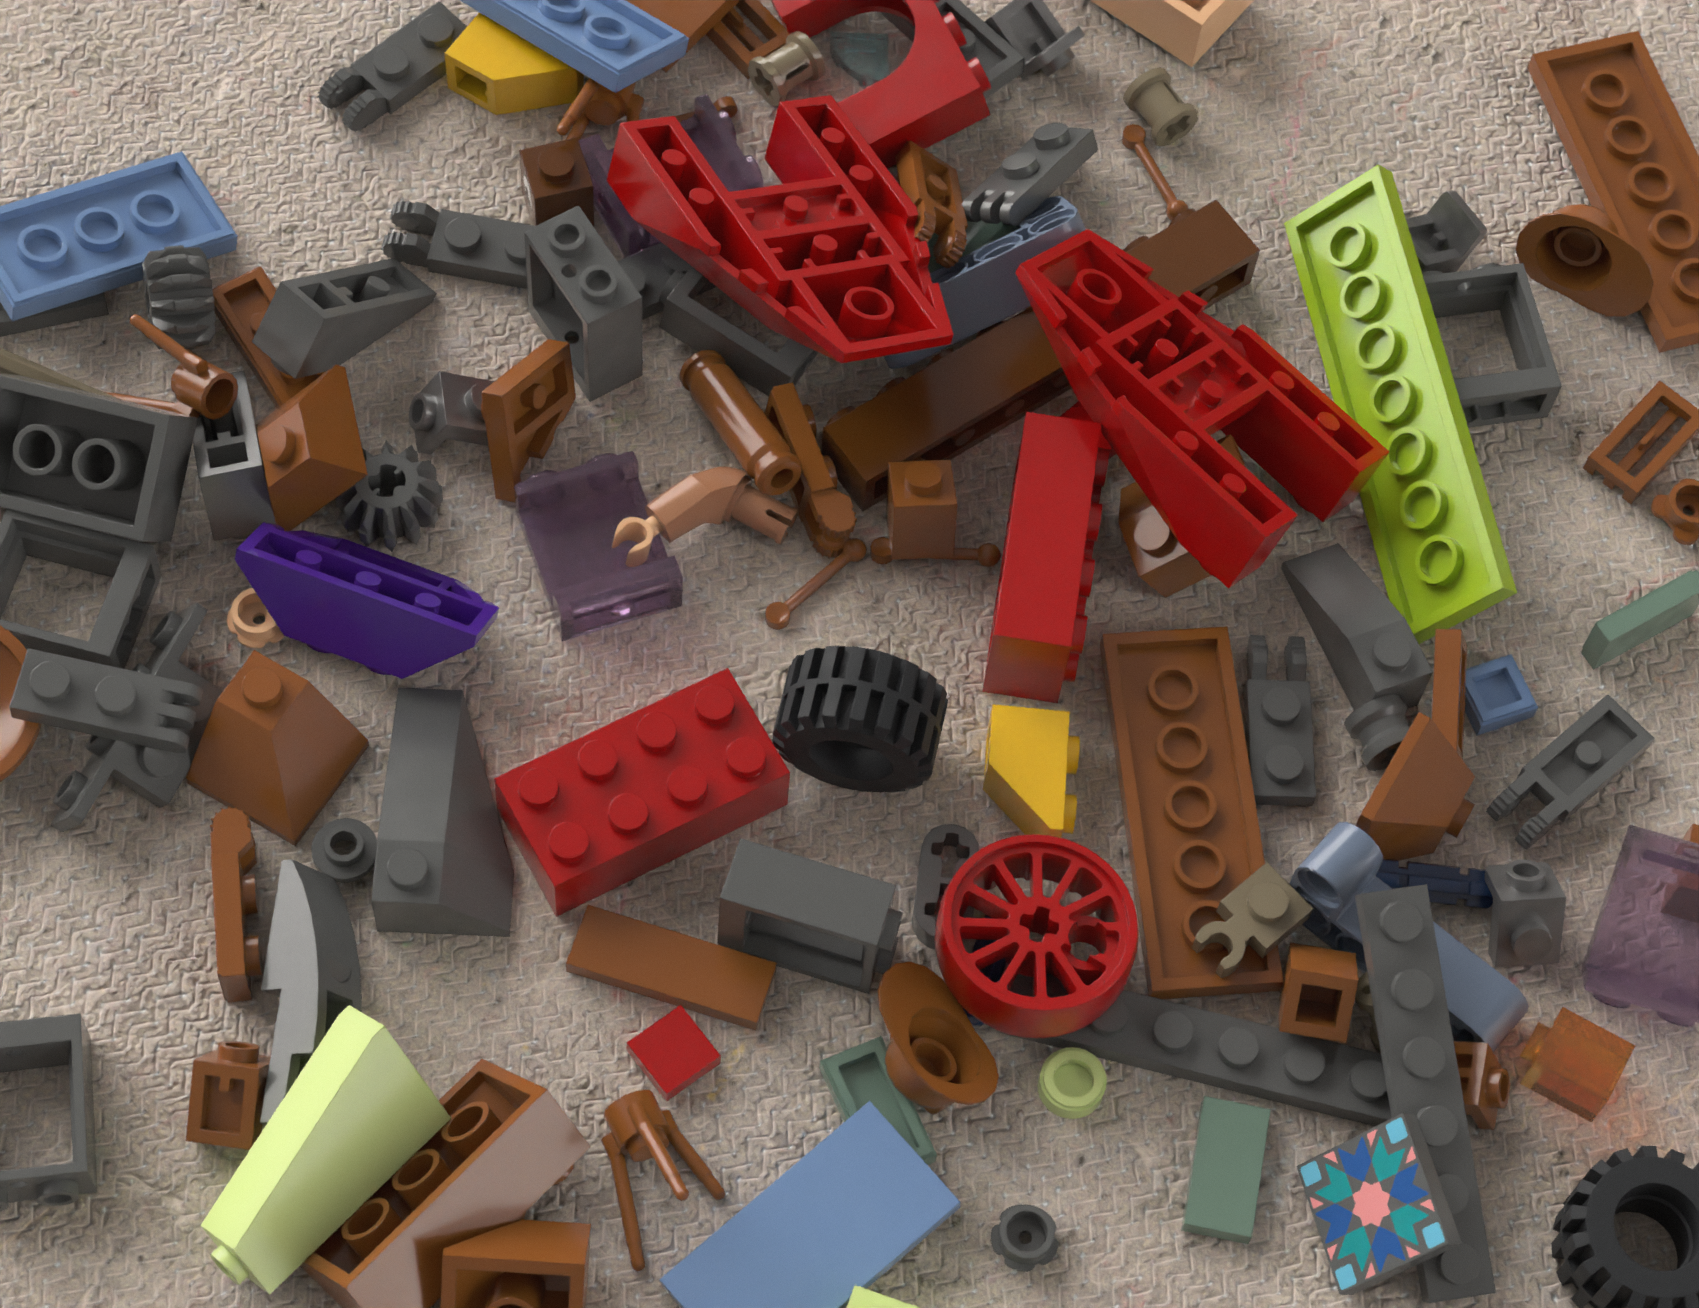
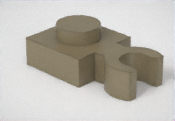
[1192,862,1313,978]

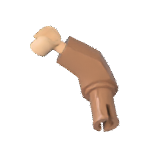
[612,466,799,567]

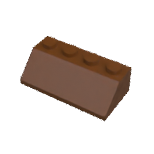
[300,1059,591,1308]

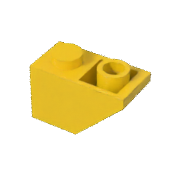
[445,12,584,115]
[983,704,1080,838]

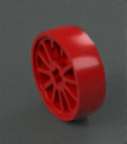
[935,834,1138,1038]

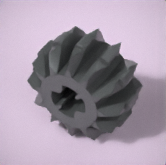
[142,245,216,350]
[335,440,443,552]

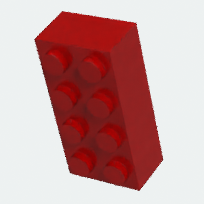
[982,412,1110,703]
[494,668,790,917]

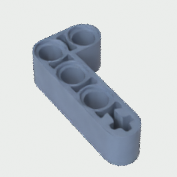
[883,196,1086,369]
[1289,822,1529,1053]

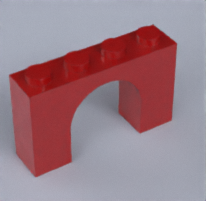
[771,0,992,169]

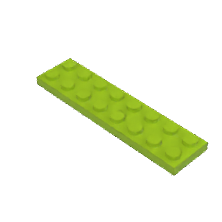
[1284,165,1517,644]

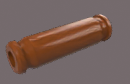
[680,350,802,495]

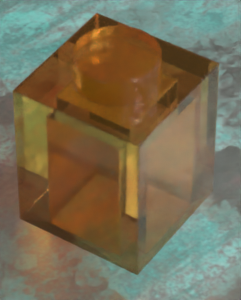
[1520,1007,1635,1122]

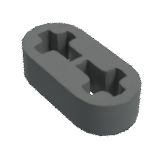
[912,824,979,949]

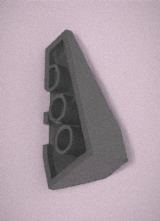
[371,687,514,937]

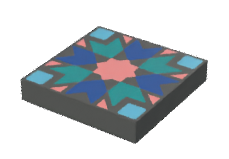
[1296,1113,1462,1295]

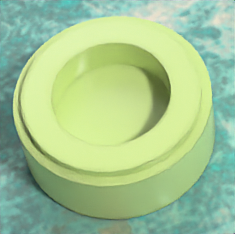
[1037,1047,1107,1119]

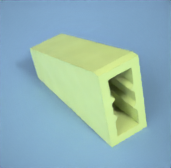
[200,1005,451,1294]

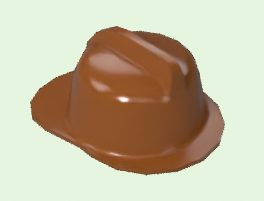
[1516,204,1654,317]
[878,961,999,1115]

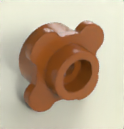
[1651,478,1699,545]

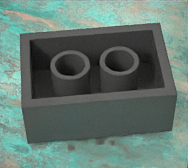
[0,374,198,542]

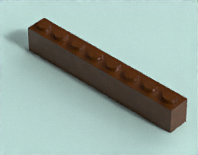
[821,200,1260,512]

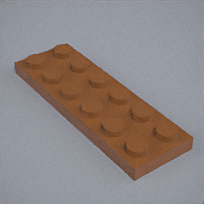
[1527,31,1699,353]
[1100,626,1284,999]

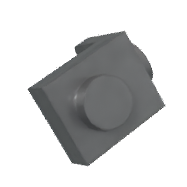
[984,0,1085,80]
[1406,190,1487,273]
[409,371,494,455]
[1485,860,1566,967]

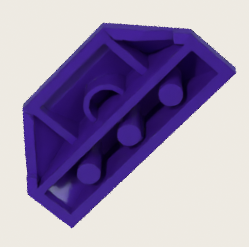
[235,522,499,679]

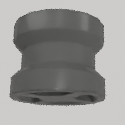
[1344,694,1411,771]

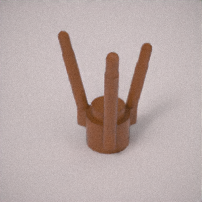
[557,78,645,142]
[105,314,238,420]
[601,1090,725,1271]

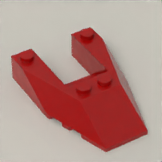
[607,95,954,363]
[1015,229,1389,589]

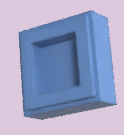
[1465,654,1538,736]

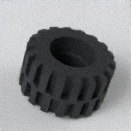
[772,646,948,793]
[1551,1146,1699,1308]

